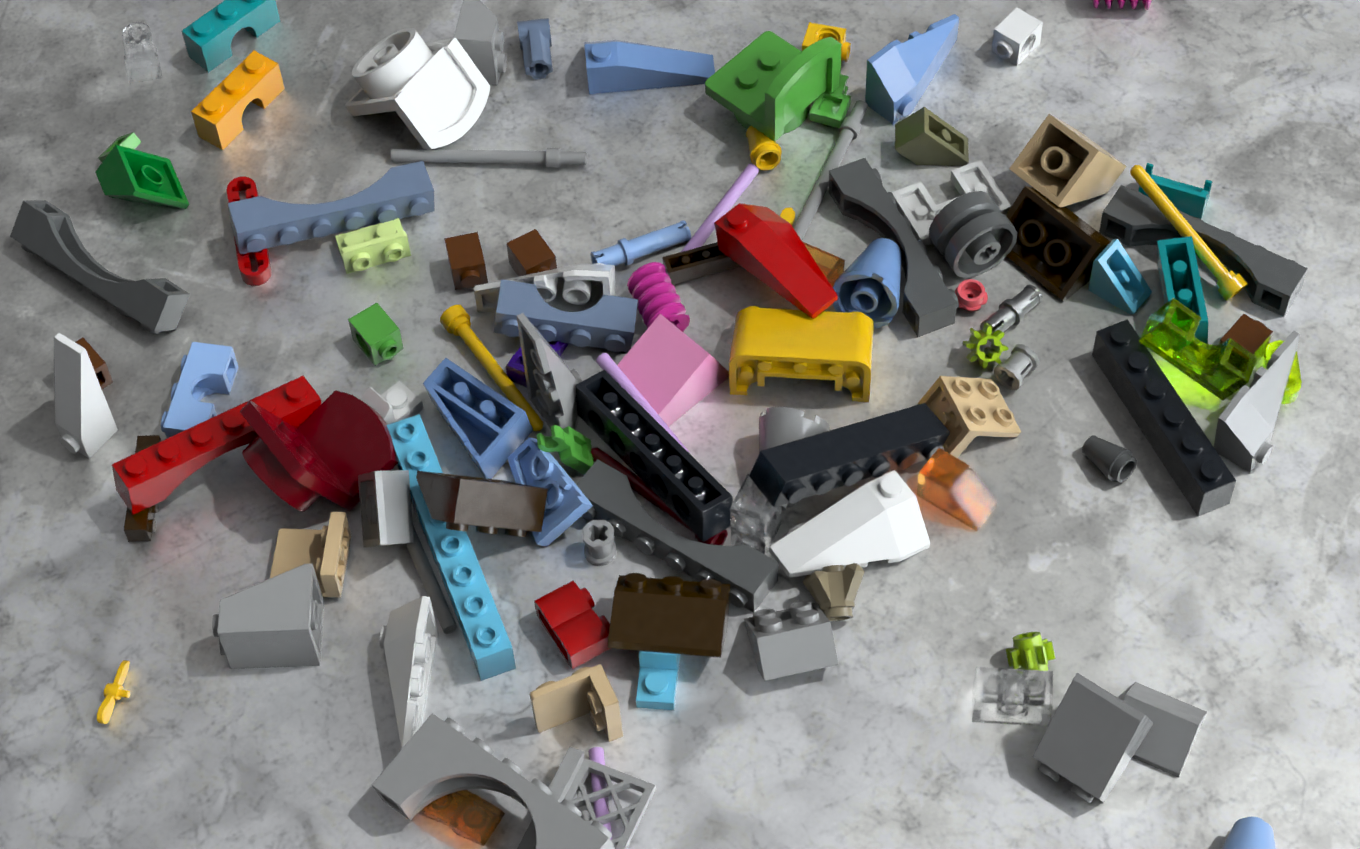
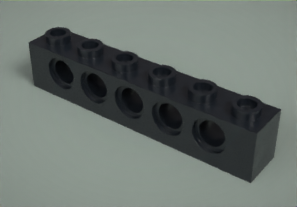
[575,370,733,542]

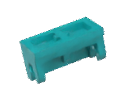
[1138,163,1213,219]

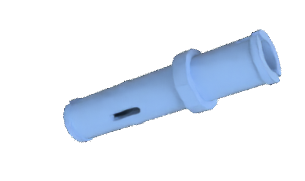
[590,220,691,266]

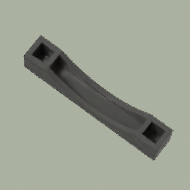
[828,158,959,337]
[1099,185,1308,317]
[10,200,190,334]
[577,459,778,613]

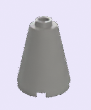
[759,407,830,511]

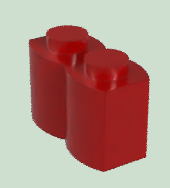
[534,581,611,669]

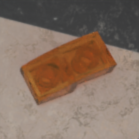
[419,790,505,846]

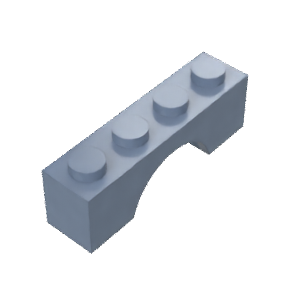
[494,279,638,352]

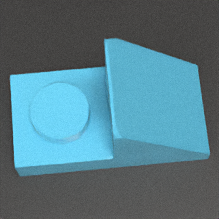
[636,651,680,710]

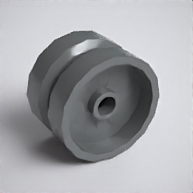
[928,191,1018,278]

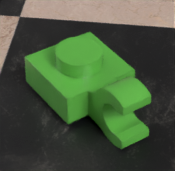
[810,74,851,128]
[536,425,594,475]

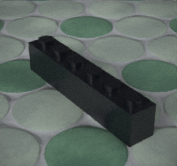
[1092,319,1236,516]
[749,403,950,507]

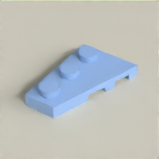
[507,437,593,547]

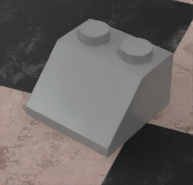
[454,0,507,85]

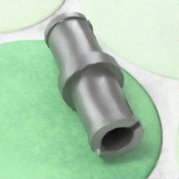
[980,285,1042,334]

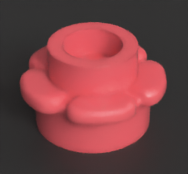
[955,279,988,311]

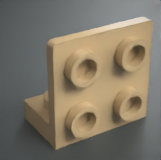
[918,376,1021,458]
[270,512,351,598]
[529,664,623,742]

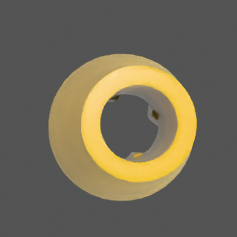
[746,126,782,170]

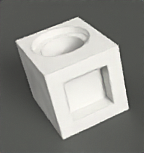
[991,7,1043,66]

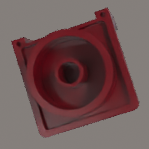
[240,391,399,512]

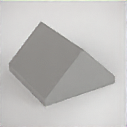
[358,470,415,547]
[1123,682,1207,778]

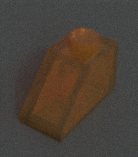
[917,448,997,531]

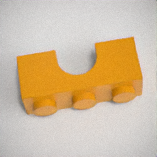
[191,50,285,150]

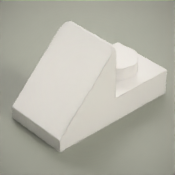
[361,381,424,425]

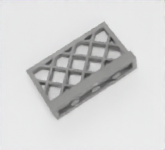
[517,747,656,849]

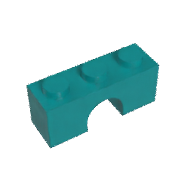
[181,0,280,73]

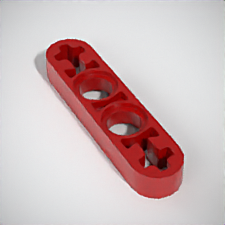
[227,176,271,286]

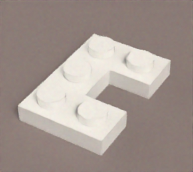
[891,160,1011,247]

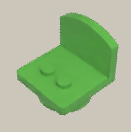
[705,31,842,141]

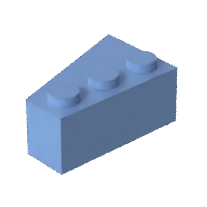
[423,358,533,479]

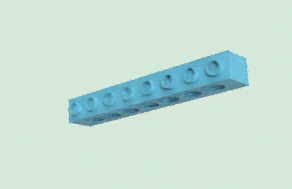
[386,414,516,681]

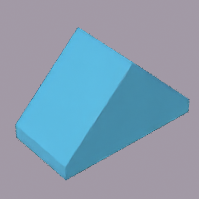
[1089,239,1152,314]

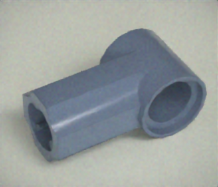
[517,18,553,79]

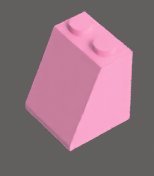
[617,314,729,427]

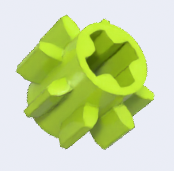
[962,323,1009,369]
[1005,632,1056,676]

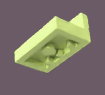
[335,218,411,274]

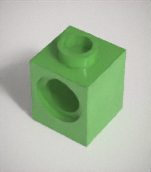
[348,303,404,366]

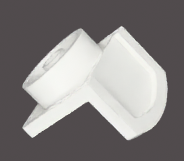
[345,27,490,149]

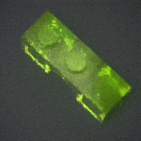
[1139,298,1258,401]

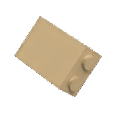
[1009,114,1127,208]

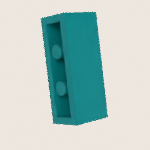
[1157,236,1208,348]

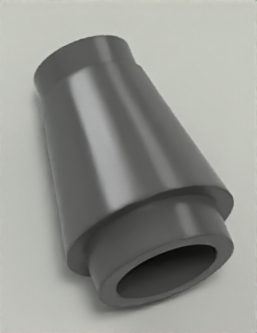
[1082,435,1137,483]

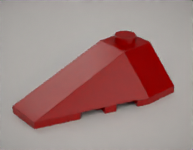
[714,203,838,319]

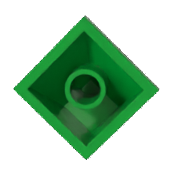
[95,145,190,209]

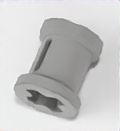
[994,344,1040,390]
[583,520,617,566]

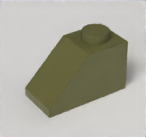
[895,107,969,166]

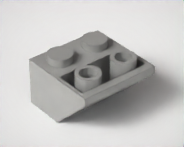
[744,601,838,681]

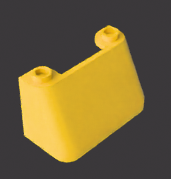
[729,306,874,402]

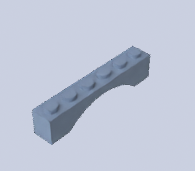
[228,161,435,254]

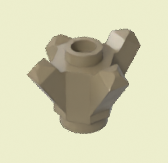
[802,563,864,621]

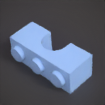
[161,342,239,438]

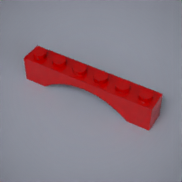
[112,375,321,515]

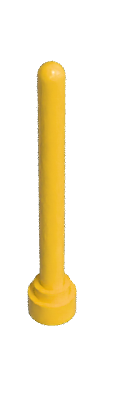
[1130,165,1248,301]
[440,304,544,432]

